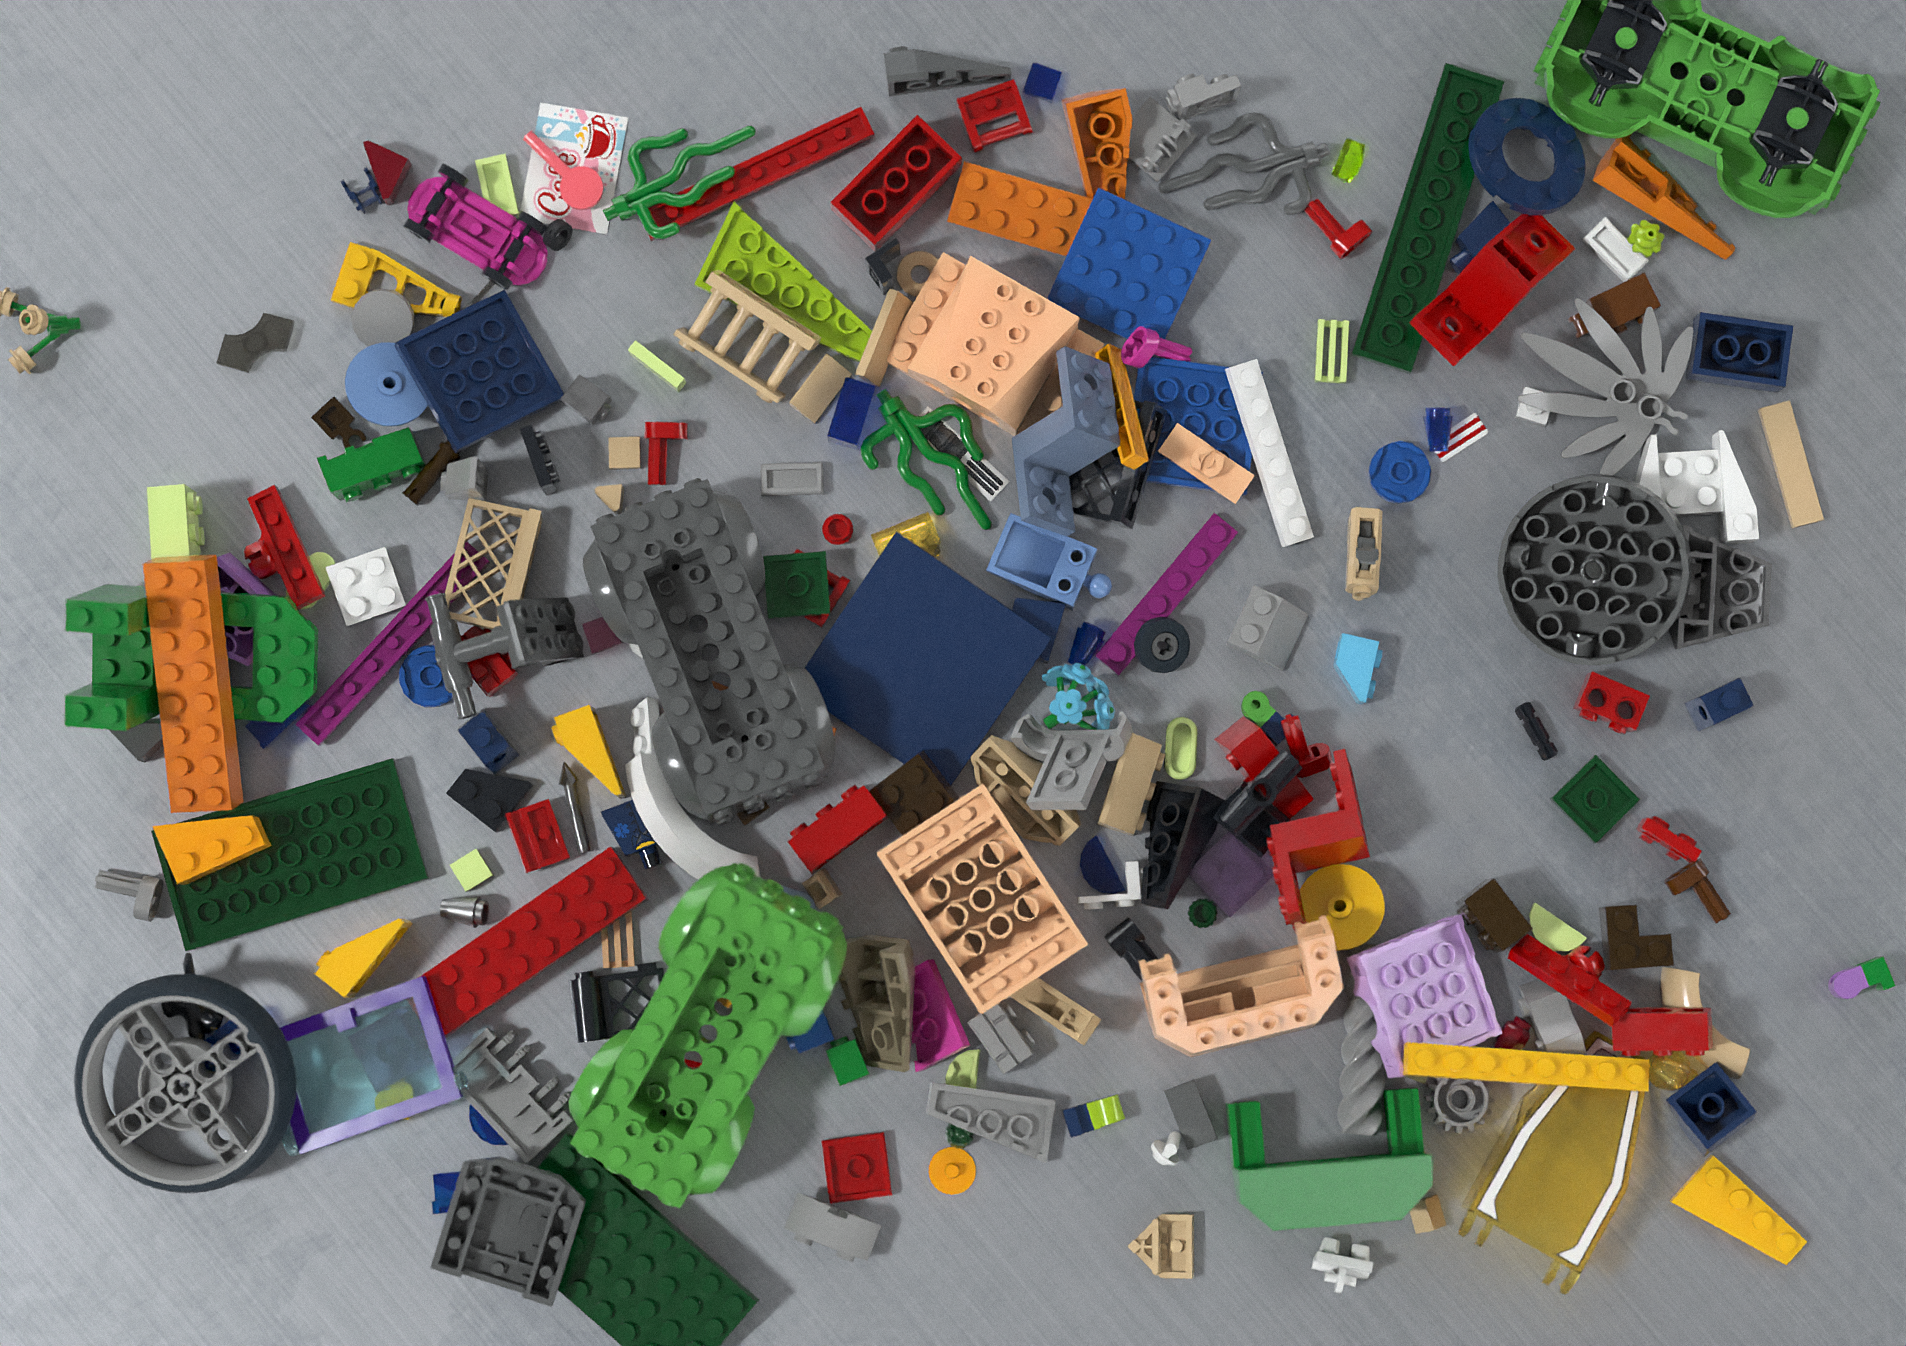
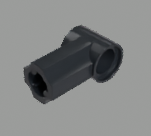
[1104,917,1159,982]

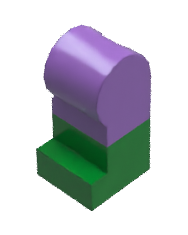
[1828,956,1895,999]

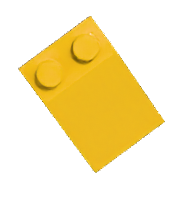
[551,704,627,799]
[315,918,413,998]

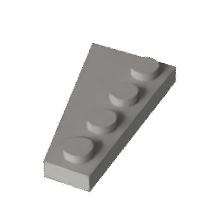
[926,1082,1056,1163]

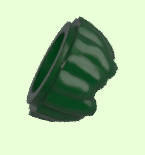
[1187,898,1218,928]
[945,1123,974,1149]

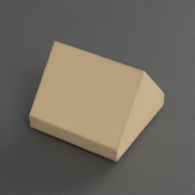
[594,484,624,515]
[802,868,843,909]
[1409,1194,1446,1234]

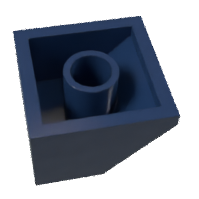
[1666,1062,1757,1157]

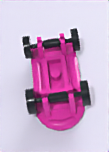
[403,164,548,291]

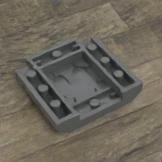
[430,1156,586,1307]

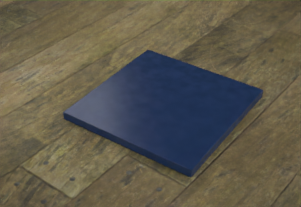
[805,531,1052,786]

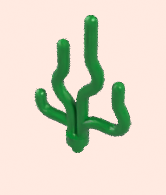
[603,125,756,239]
[861,389,992,530]

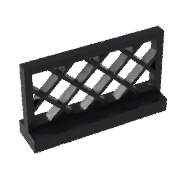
[1069,400,1167,530]

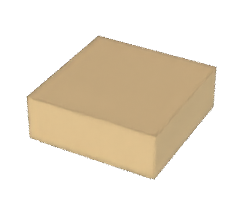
[608,437,641,470]

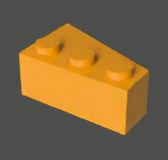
[152,815,271,885]

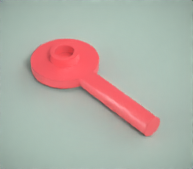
[523,131,604,210]

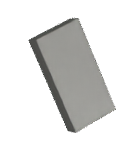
[760,462,824,496]

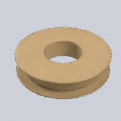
[897,251,938,297]

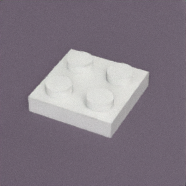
[325,547,406,626]

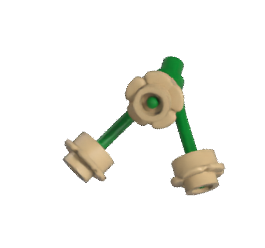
[0,287,81,374]

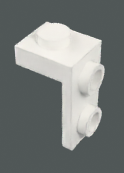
[1077,861,1143,910]

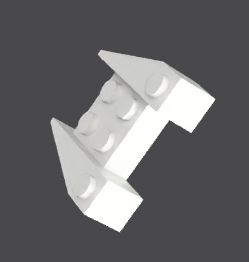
[1635,430,1759,545]

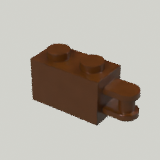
[1567,273,1661,339]

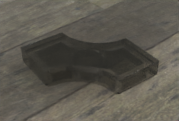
[216,312,295,373]

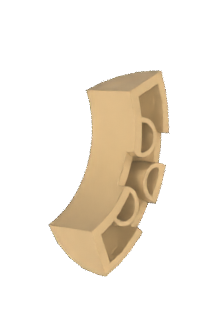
[1660,967,1750,1079]

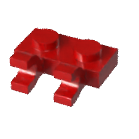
[1636,816,1702,863]

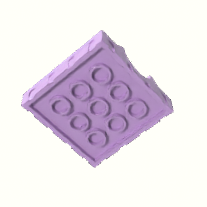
[1347,914,1502,1078]

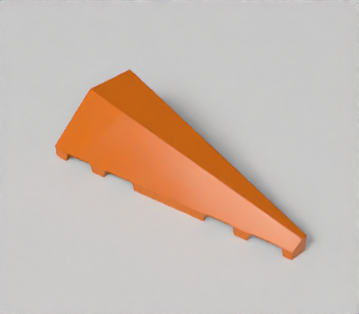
[1592,133,1735,260]

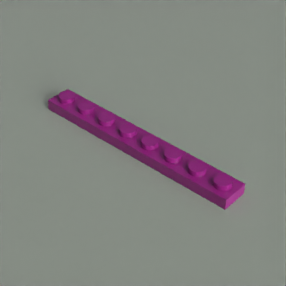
[295,541,490,746]

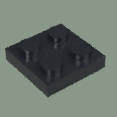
[520,425,561,496]

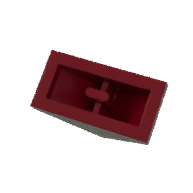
[363,140,412,206]

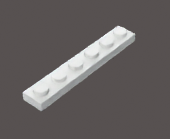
[1225,359,1314,547]

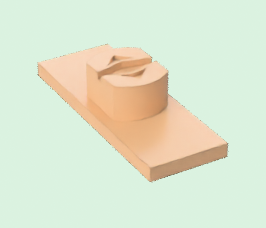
[1158,423,1255,504]

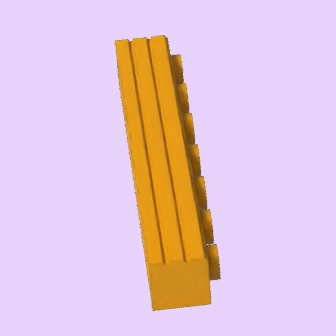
[1095,343,1149,470]

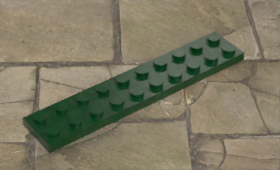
[1351,63,1504,374]

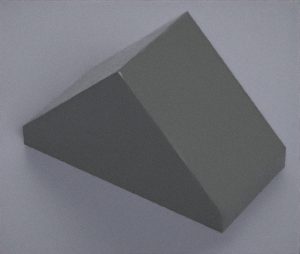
[109,723,163,763]

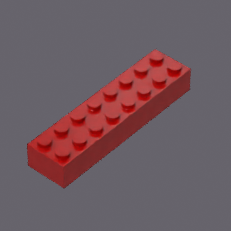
[407,846,649,1038]

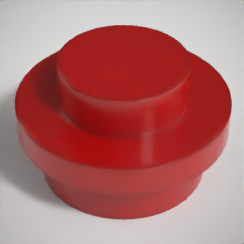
[822,514,854,545]

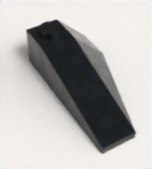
[1141,781,1224,910]

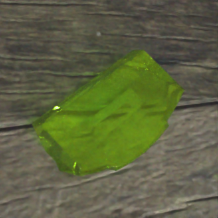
[1331,138,1365,183]

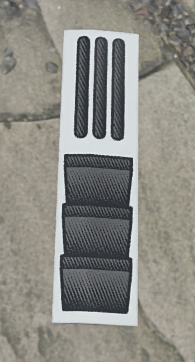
[919,407,1010,502]

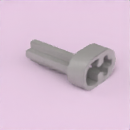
[95,870,163,922]

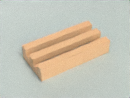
[601,911,635,968]

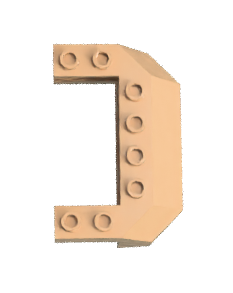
[1139,916,1343,1057]

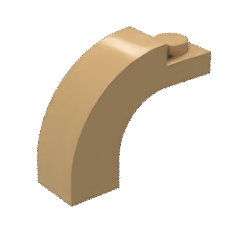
[1009,977,1102,1046]

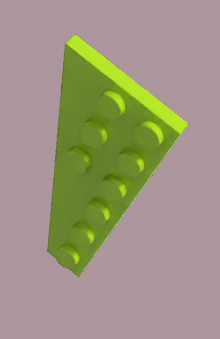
[694,202,872,363]

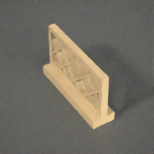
[445,498,543,630]

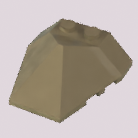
[837,935,915,1072]

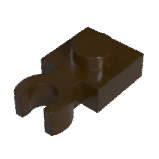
[311,396,367,448]

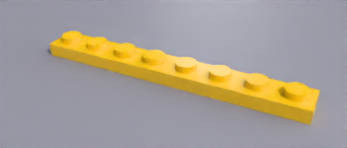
[1403,1042,1649,1092]

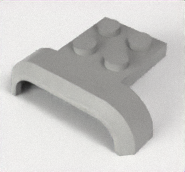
[1010,712,1132,810]

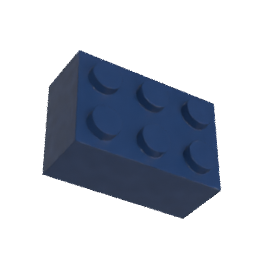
[1685,312,1793,393]

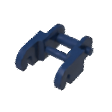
[341,167,383,214]

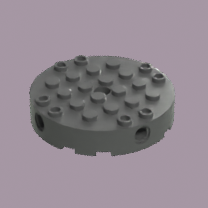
[1498,474,1692,665]

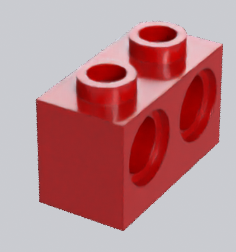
[1573,671,1650,735]

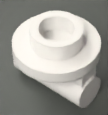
[1151,1131,1181,1166]

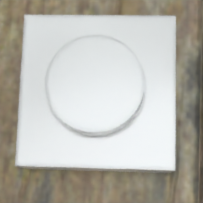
[1515,387,1550,427]

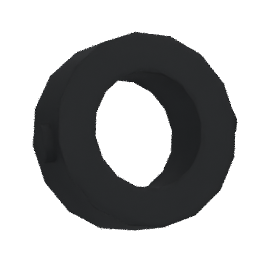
[543,219,573,251]

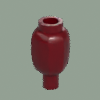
[1493,1015,1532,1050]

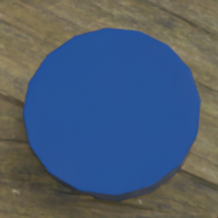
[1368,441,1431,504]
[399,645,453,708]

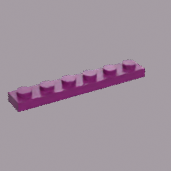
[1094,513,1238,676]

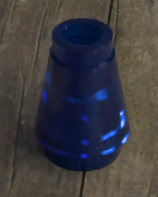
[1422,408,1454,452]
[1067,621,1106,666]

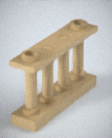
[673,270,821,403]

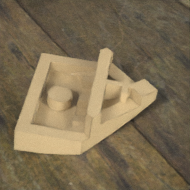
[1127,1214,1194,1279]

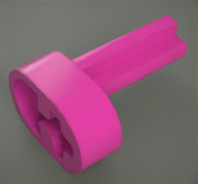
[1121,326,1193,368]

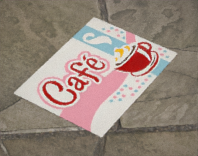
[520,102,628,234]

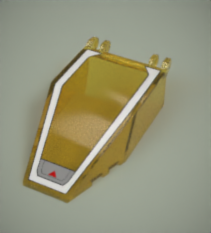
[1458,1030,1650,1295]

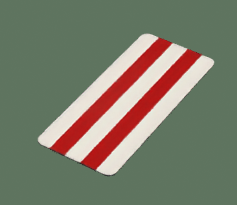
[1430,413,1488,462]

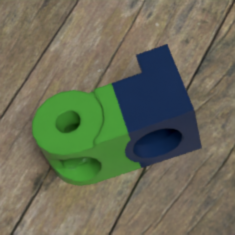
[1241,691,1293,747]

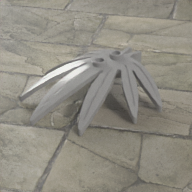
[1517,298,1693,475]

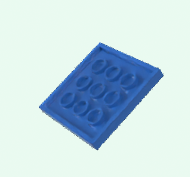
[1047,187,1211,339]
[1134,357,1263,496]

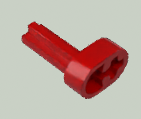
[1304,198,1373,260]
[644,422,688,485]
[1281,714,1333,778]

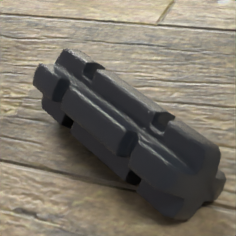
[1515,702,1558,761]

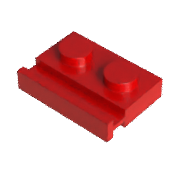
[505,799,570,874]

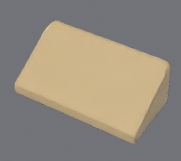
[789,353,852,424]

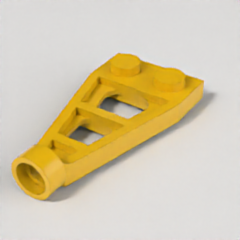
[330,242,462,317]

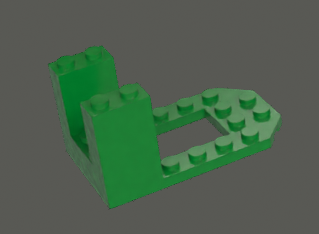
[64,584,318,731]

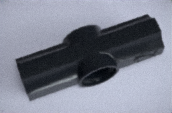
[1217,749,1302,837]

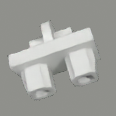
[1311,1238,1374,1294]

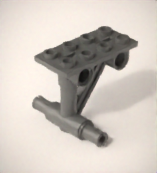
[425,593,584,720]

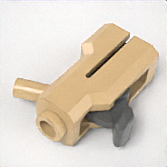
[1345,507,1383,601]

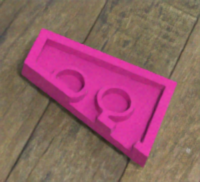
[911,959,970,1072]

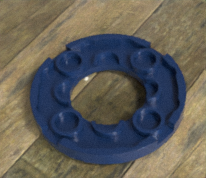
[1468,98,1586,215]

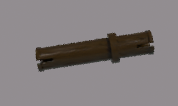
[402,439,462,505]

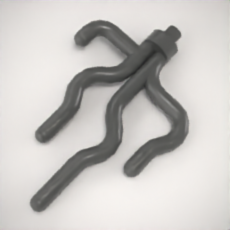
[1158,112,1330,215]

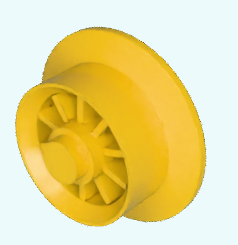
[1300,864,1385,951]

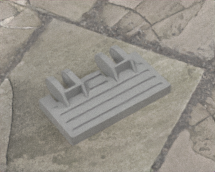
[453,1027,574,1164]

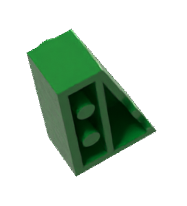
[317,427,426,502]

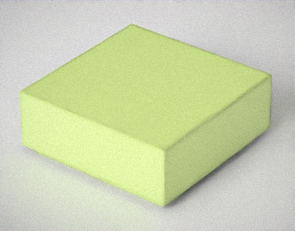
[450,849,494,892]

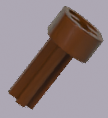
[1664,858,1731,924]

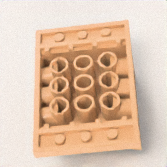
[886,252,1104,436]
[876,784,1088,1014]

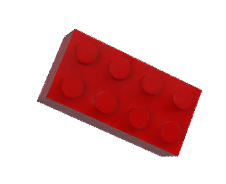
[830,114,962,252]

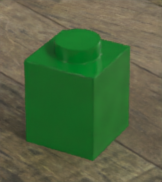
[826,1036,870,1086]

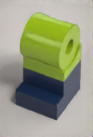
[1062,1094,1126,1138]

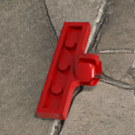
[244,485,326,610]
[1508,934,1632,1027]

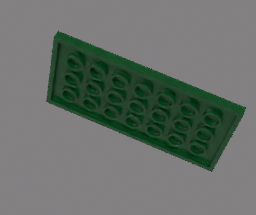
[151,758,429,952]
[537,1132,759,1346]

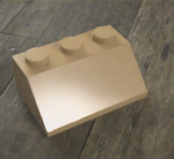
[1097,733,1165,836]

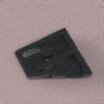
[446,769,533,832]

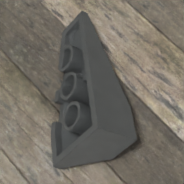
[884,46,1011,96]

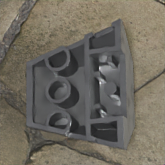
[1669,525,1772,650]

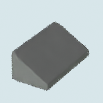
[1164,1079,1218,1150]

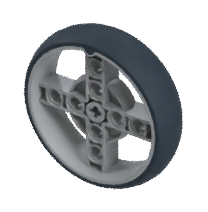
[74,974,297,1193]

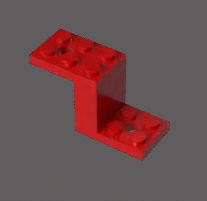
[1409,214,1576,367]
[1266,749,1370,934]

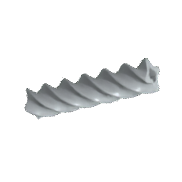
[1337,944,1385,1136]

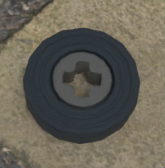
[1134,617,1190,673]

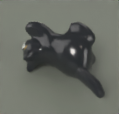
[160,953,225,1041]

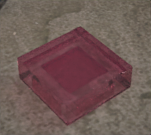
[582,617,622,654]

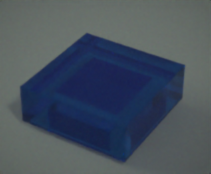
[1023,62,1062,103]

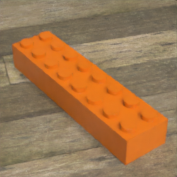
[143,554,244,813]

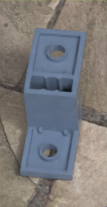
[1011,346,1120,536]

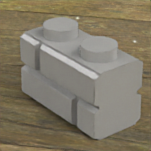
[967,1002,1036,1075]

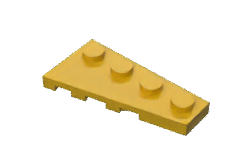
[1669,1155,1807,1265]

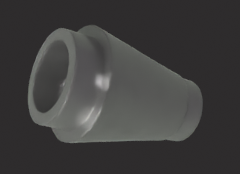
[440,897,489,928]

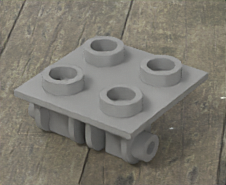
[1129,96,1197,182]

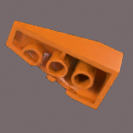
[1061,88,1133,199]

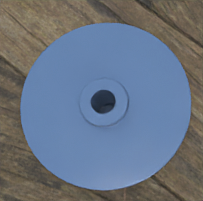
[345,342,428,427]

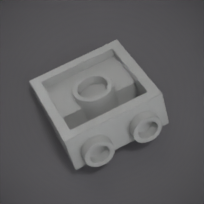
[1165,73,1241,120]

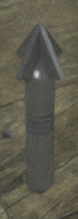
[559,762,591,854]

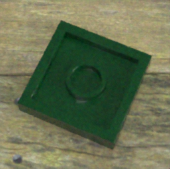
[763,551,831,619]
[1550,755,1640,844]

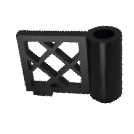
[569,962,664,1043]

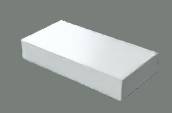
[1582,217,1649,282]

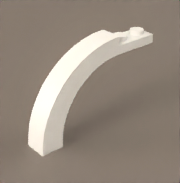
[625,697,759,880]

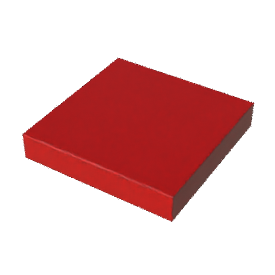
[821,1132,892,1204]

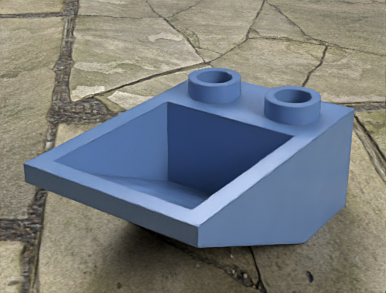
[986,513,1112,611]

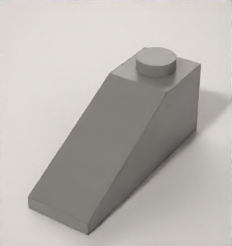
[441,457,488,501]

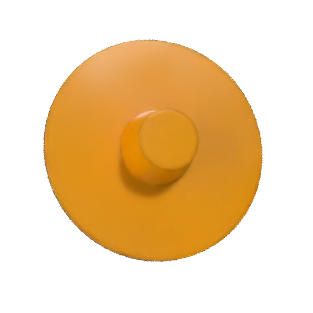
[929,1147,976,1195]

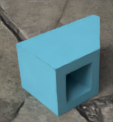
[1333,633,1383,705]

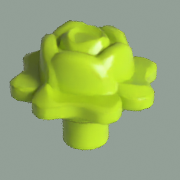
[1627,220,1665,257]

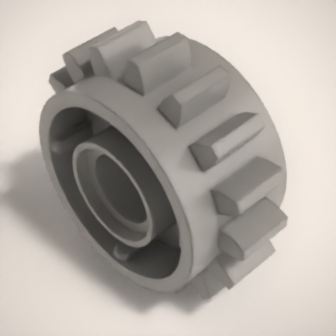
[1424,1077,1495,1134]

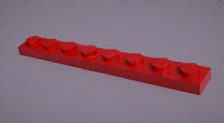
[648,107,875,241]

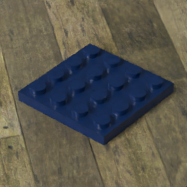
[394,290,564,453]

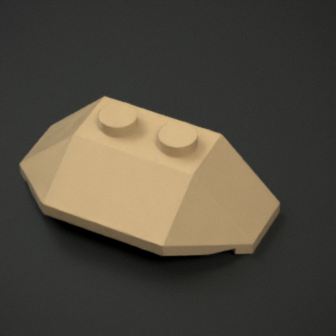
[970,735,1081,846]

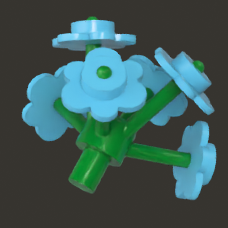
[1042,663,1115,730]

